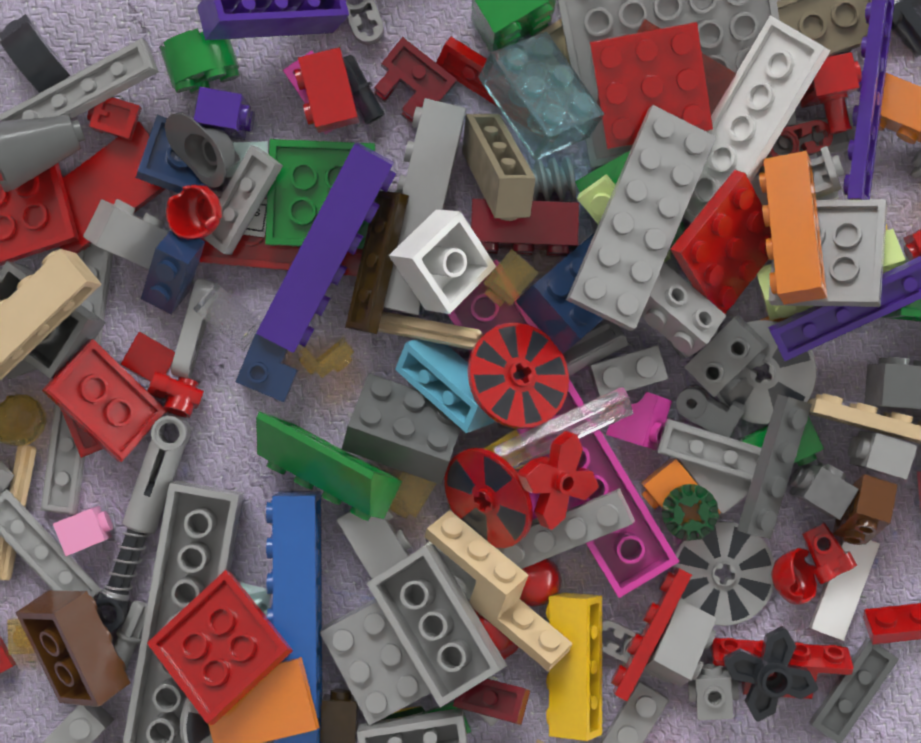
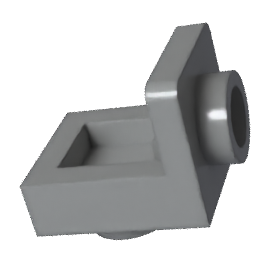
[811,146,845,198]

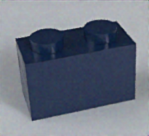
[140,230,205,315]

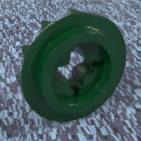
[662,484,719,541]

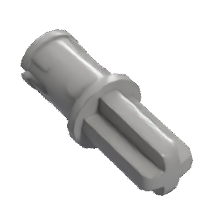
[114,601,147,669]

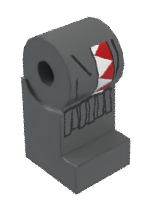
[676,385,747,437]

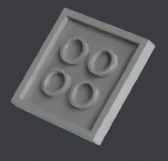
[768,199,888,307]

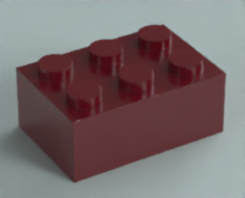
[471,199,579,257]

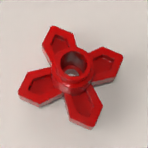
[517,431,599,530]

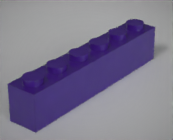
[256,142,397,353]

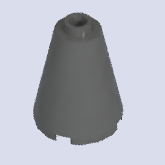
[0,115,86,192]

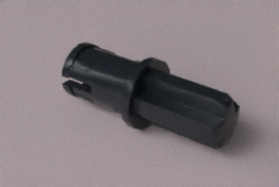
[343,55,385,124]

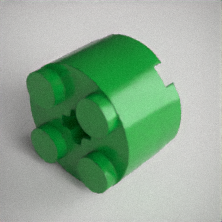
[159,28,240,94]

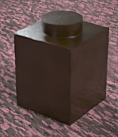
[320,689,359,743]

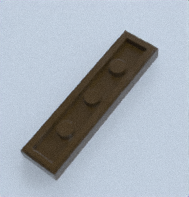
[345,191,409,334]

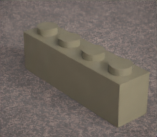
[462,114,536,221]

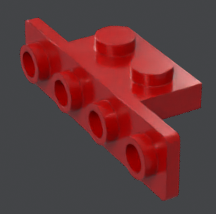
[710,638,854,699]

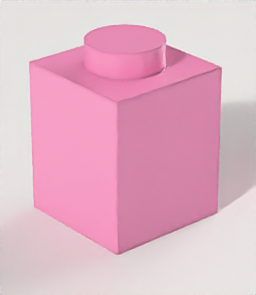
[53,506,113,556]

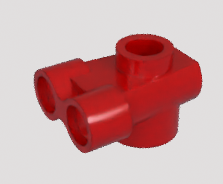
[147,371,204,418]
[802,522,857,584]

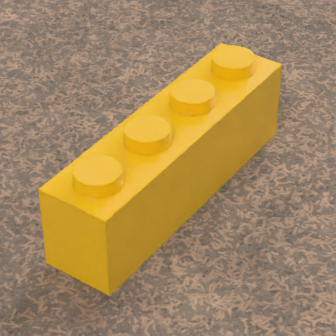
[546,592,602,741]

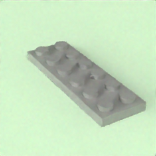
[566,105,716,331]

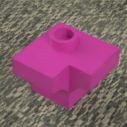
[606,392,673,451]

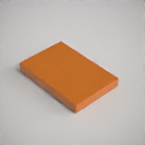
[208,657,320,743]

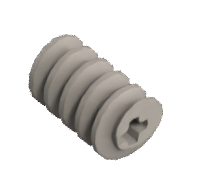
[526,157,576,201]

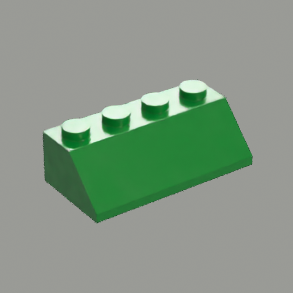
[256,411,402,521]

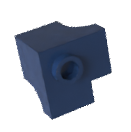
[235,333,298,402]

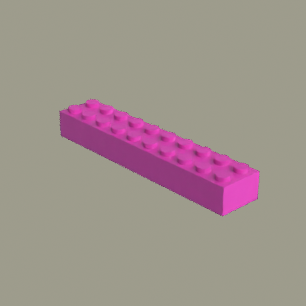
[446,259,679,598]

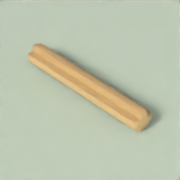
[378,311,483,350]
[0,444,37,580]

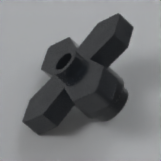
[722,626,818,722]

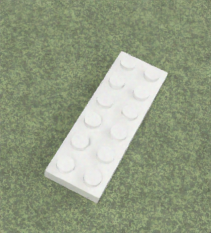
[683,16,831,223]

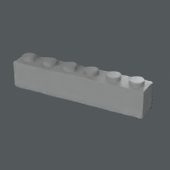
[383,98,466,316]

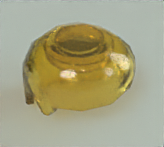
[0,394,47,447]

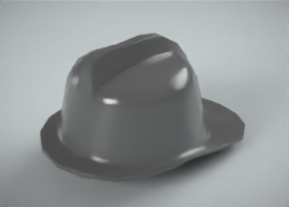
[165,113,240,187]

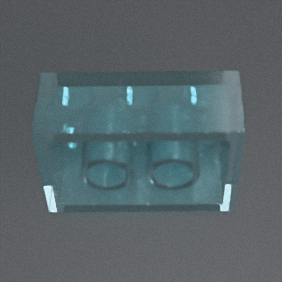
[478,31,604,161]

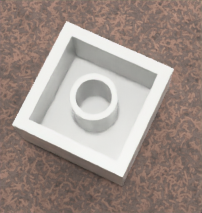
[388,209,496,314]

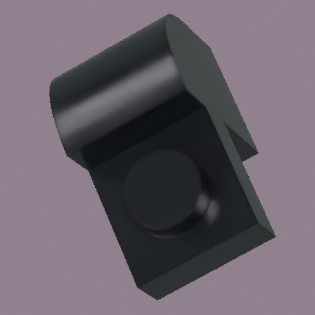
[0,14,70,93]

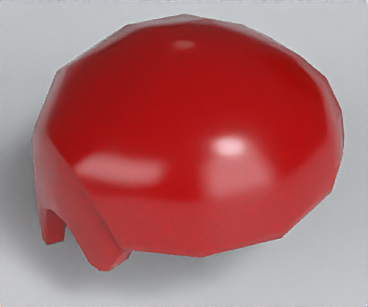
[166,185,222,239]
[771,548,817,605]
[520,558,562,607]

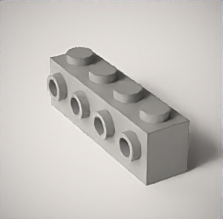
[641,262,726,357]

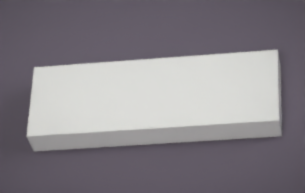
[809,537,880,641]

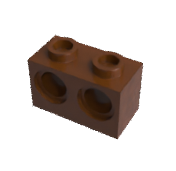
[832,474,898,545]

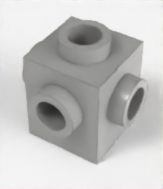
[688,664,739,720]

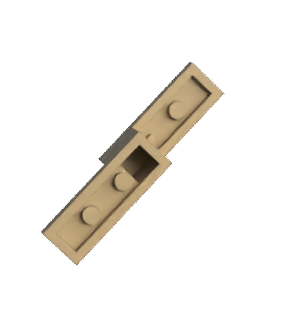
[424,510,573,671]

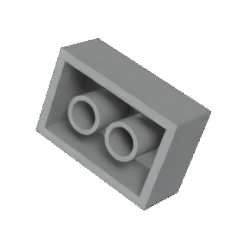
[320,599,431,726]

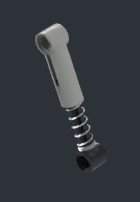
[96,415,192,632]

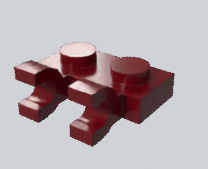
[374,37,457,123]

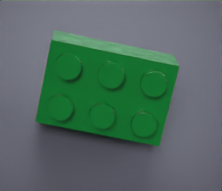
[471,0,556,56]

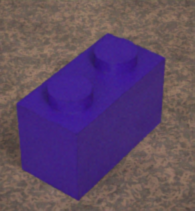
[194,87,255,140]

